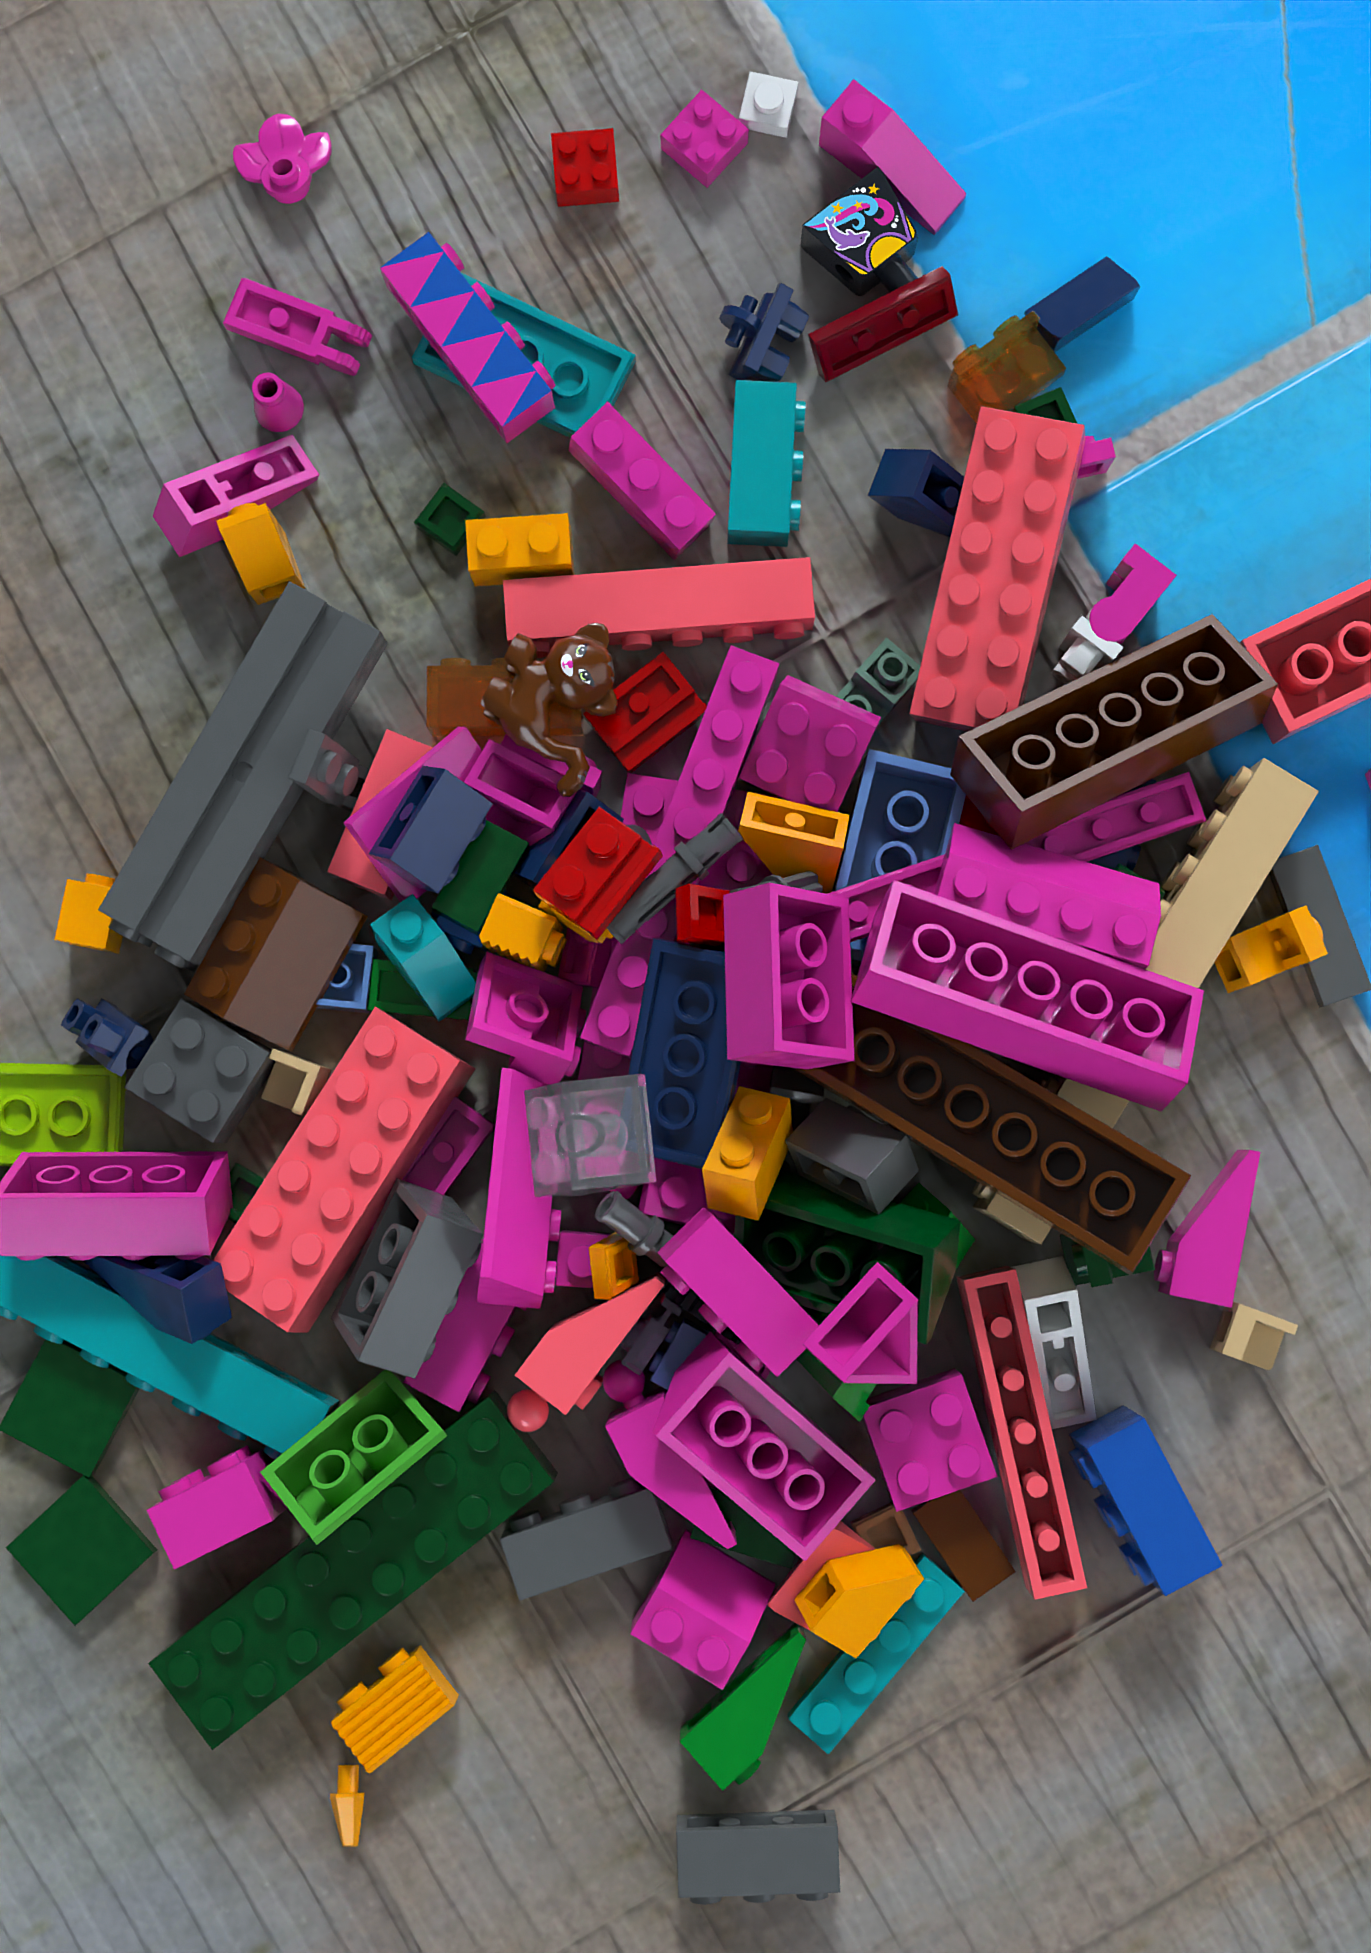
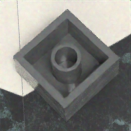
[124,998,275,1143]

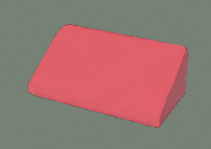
[767,1521,875,1631]

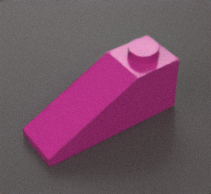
[819,79,966,235]
[153,434,319,557]
[1154,1150,1261,1308]

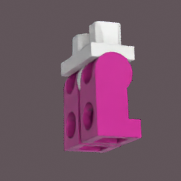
[1051,543,1177,685]

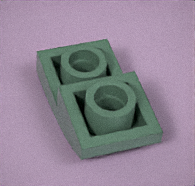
[836,637,920,727]

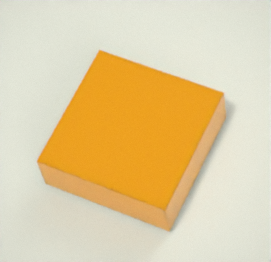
[589,1232,639,1300]

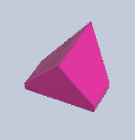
[464,739,577,846]
[802,1262,918,1384]

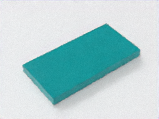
[412,273,636,438]

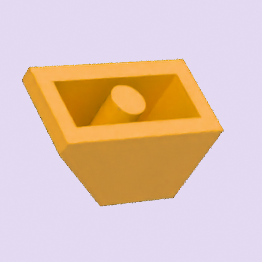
[738,792,850,894]

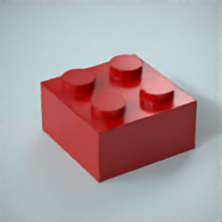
[551,128,619,207]

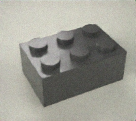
[331,1178,483,1379]

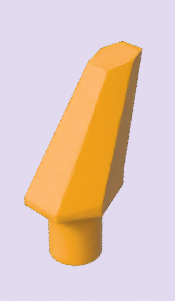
[330,1764,364,1847]

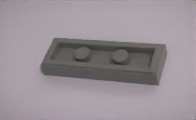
[1269,845,1371,1008]

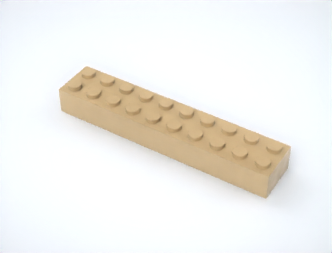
[972,758,1319,1245]

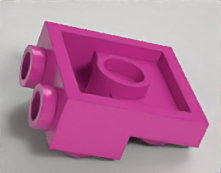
[465,952,586,1087]

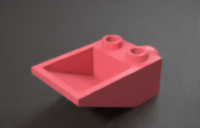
[507,1272,666,1432]

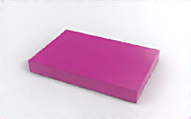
[343,726,482,902]

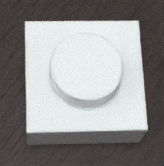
[739,71,798,138]

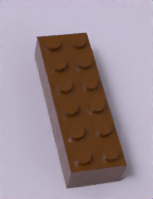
[950,614,1278,850]

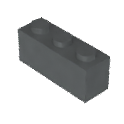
[500,1477,672,1601]
[676,1810,840,1905]

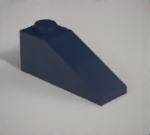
[83,1255,232,1344]

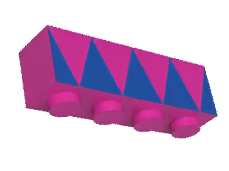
[380,232,555,443]

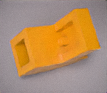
[1214,905,1328,993]

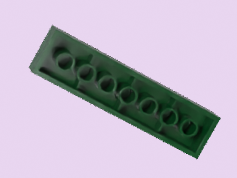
[148,1390,558,1750]

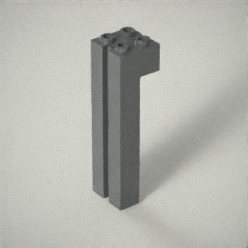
[98,581,388,972]

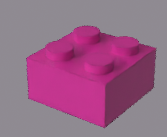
[660,89,749,188]

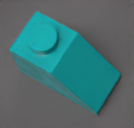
[370,894,476,1022]

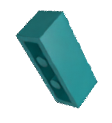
[727,380,806,547]

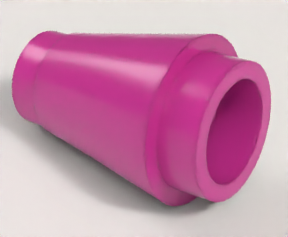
[252,373,304,432]

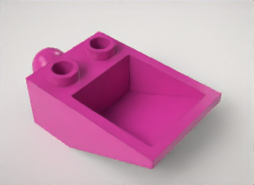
[603,1359,737,1549]

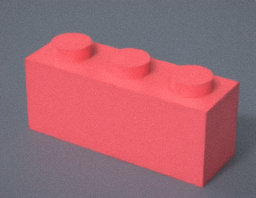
[327,729,433,901]

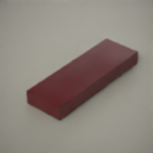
[808,266,958,382]

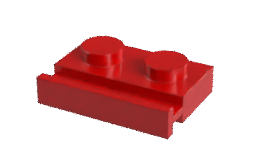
[583,651,707,773]
[533,807,663,940]

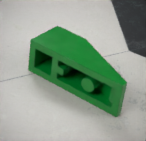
[680,1623,806,1791]

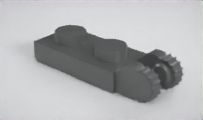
[287,728,370,812]

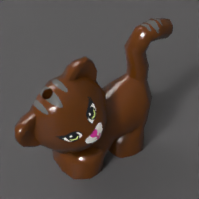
[480,623,618,797]

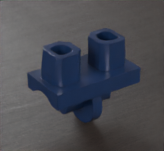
[719,283,809,382]
[61,998,154,1077]

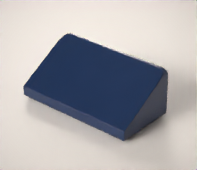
[1024,256,1140,354]

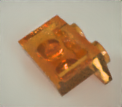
[947,311,1066,424]

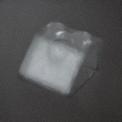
[524,1074,657,1197]

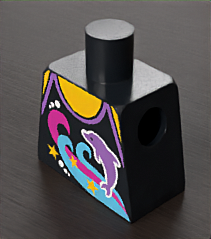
[800,167,918,296]

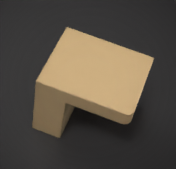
[261,1048,331,1116]
[1210,1302,1298,1370]

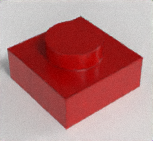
[676,884,730,947]

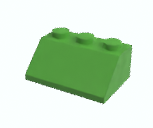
[260,1370,447,1545]

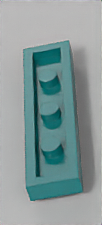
[787,1552,965,1754]

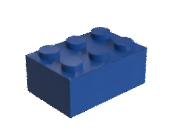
[1068,1405,1223,1596]

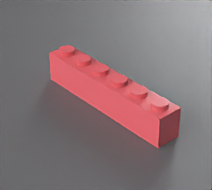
[503,557,815,658]
[956,1266,1087,1600]

